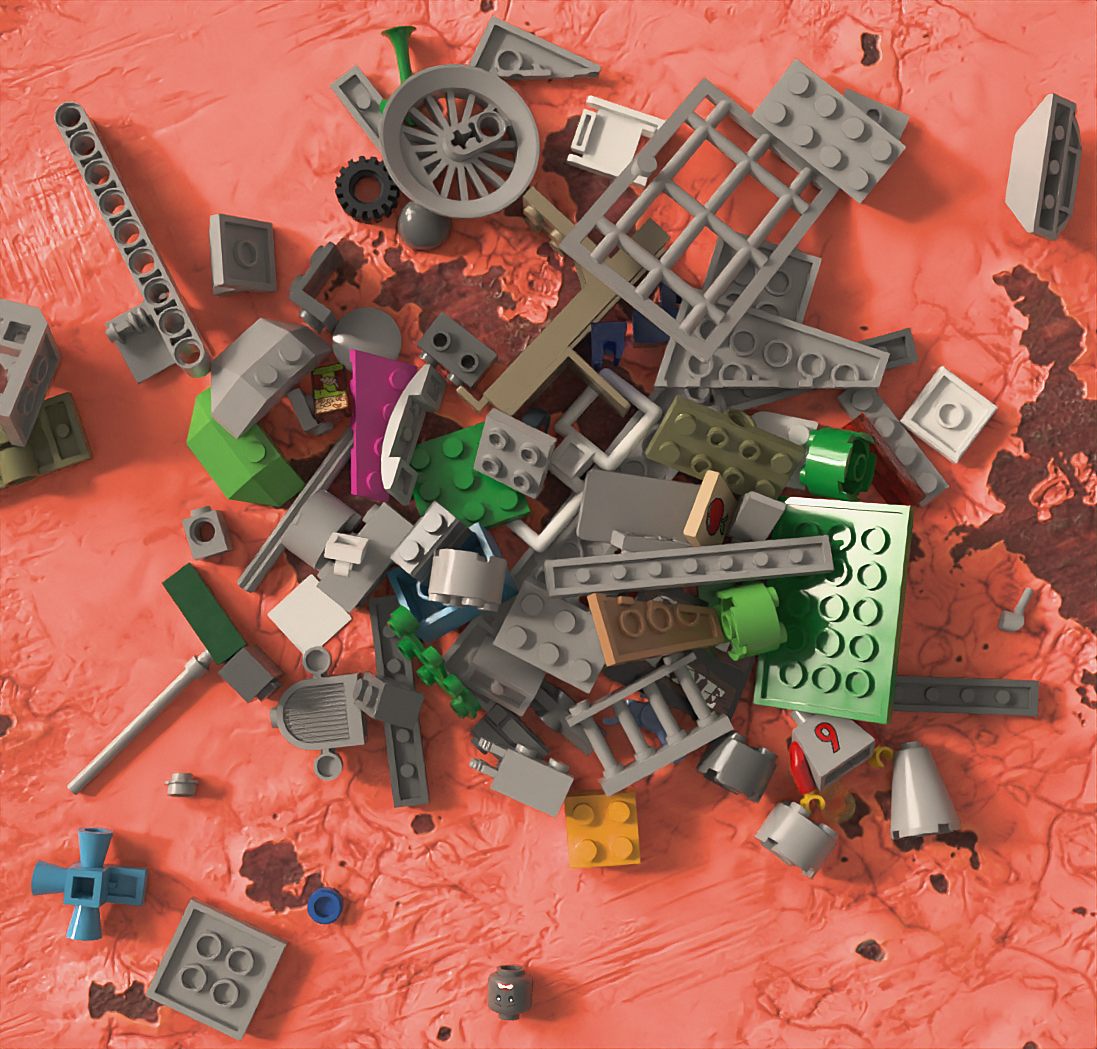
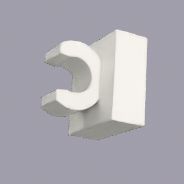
[324,532,369,577]

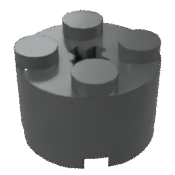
[695,731,778,804]

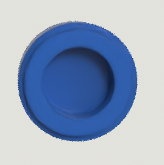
[307,887,344,925]

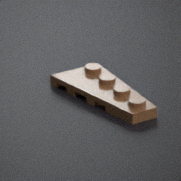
[587,593,725,667]

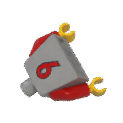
[788,710,894,815]

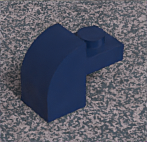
[632,282,682,348]

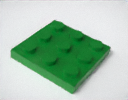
[410,421,531,530]

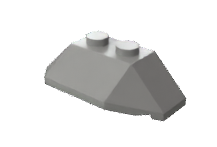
[1005,93,1082,241]
[211,318,333,440]

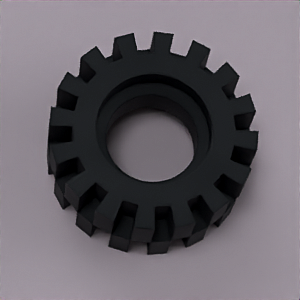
[335,156,400,224]

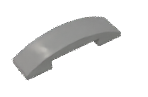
[381,364,447,505]

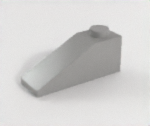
[725,491,786,544]

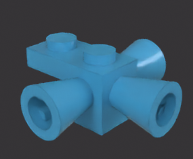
[31,827,149,941]

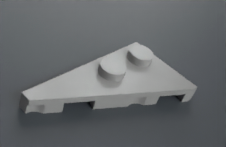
[469,16,602,81]

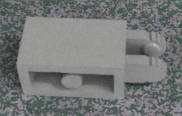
[469,737,574,818]

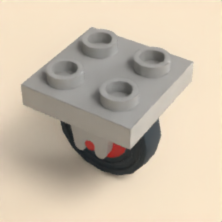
[473,406,557,499]

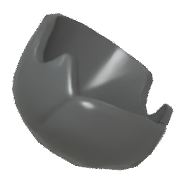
[396,201,452,250]

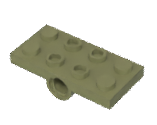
[0,392,94,491]
[646,395,805,500]

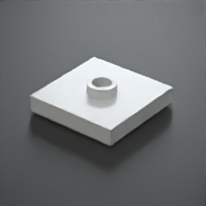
[899,366,998,464]

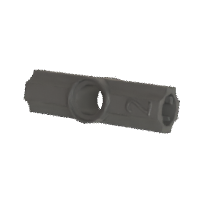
[530,678,607,756]

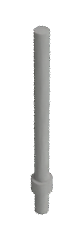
[67,649,214,795]

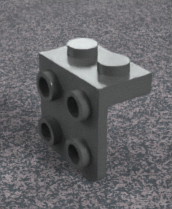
[288,241,343,334]

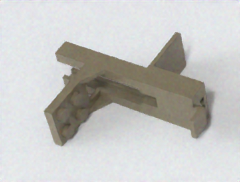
[456,186,671,419]

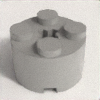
[281,489,363,572]
[428,549,507,613]
[754,800,839,880]

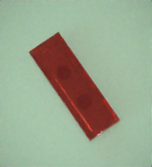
[840,412,926,507]

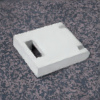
[566,96,666,190]

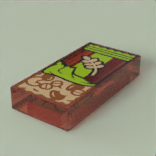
[311,363,352,424]

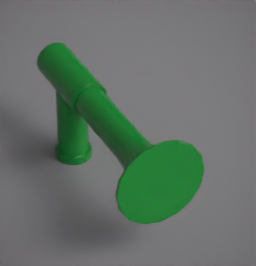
[379,26,420,128]

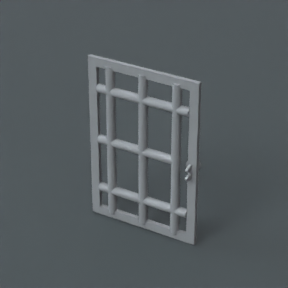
[558,77,840,364]

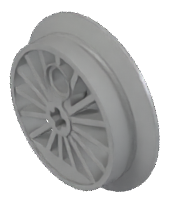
[379,64,540,219]

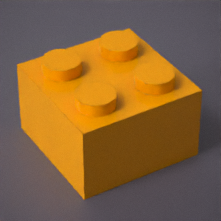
[564,787,641,869]

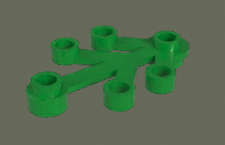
[387,605,482,720]

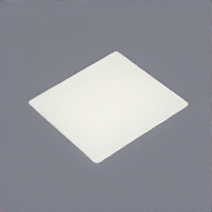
[267,574,351,655]

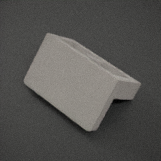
[461,635,547,716]

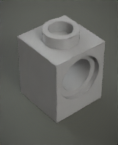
[182,506,234,561]

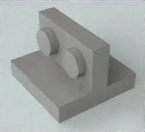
[208,213,277,297]

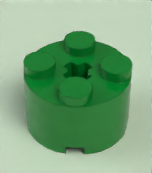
[799,427,876,502]

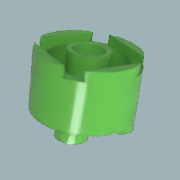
[714,581,787,661]

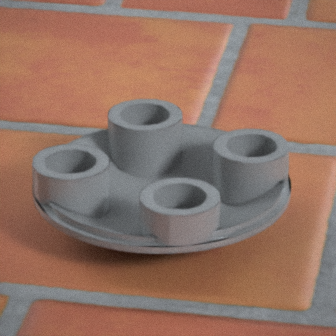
[332,307,402,373]

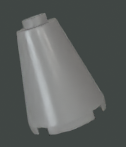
[890,741,962,840]

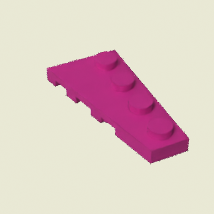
[350,349,418,502]

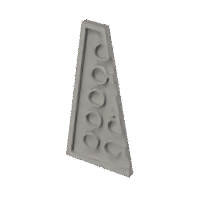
[653,288,890,389]

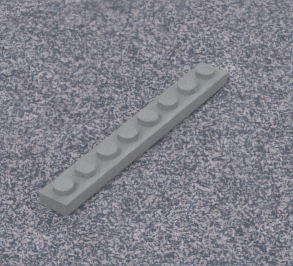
[544,535,834,599]

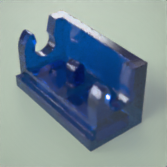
[589,322,627,371]

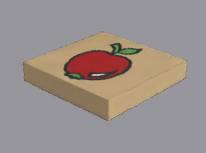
[683,470,737,547]

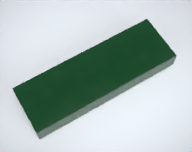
[162,562,250,667]

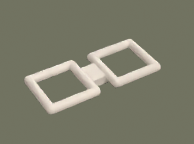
[505,368,663,553]

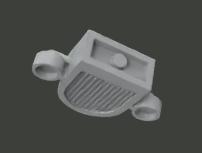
[270,646,368,781]

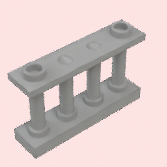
[565,651,734,797]

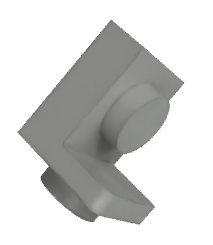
[287,388,340,437]

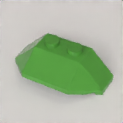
[186,386,306,507]

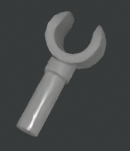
[998,587,1034,632]

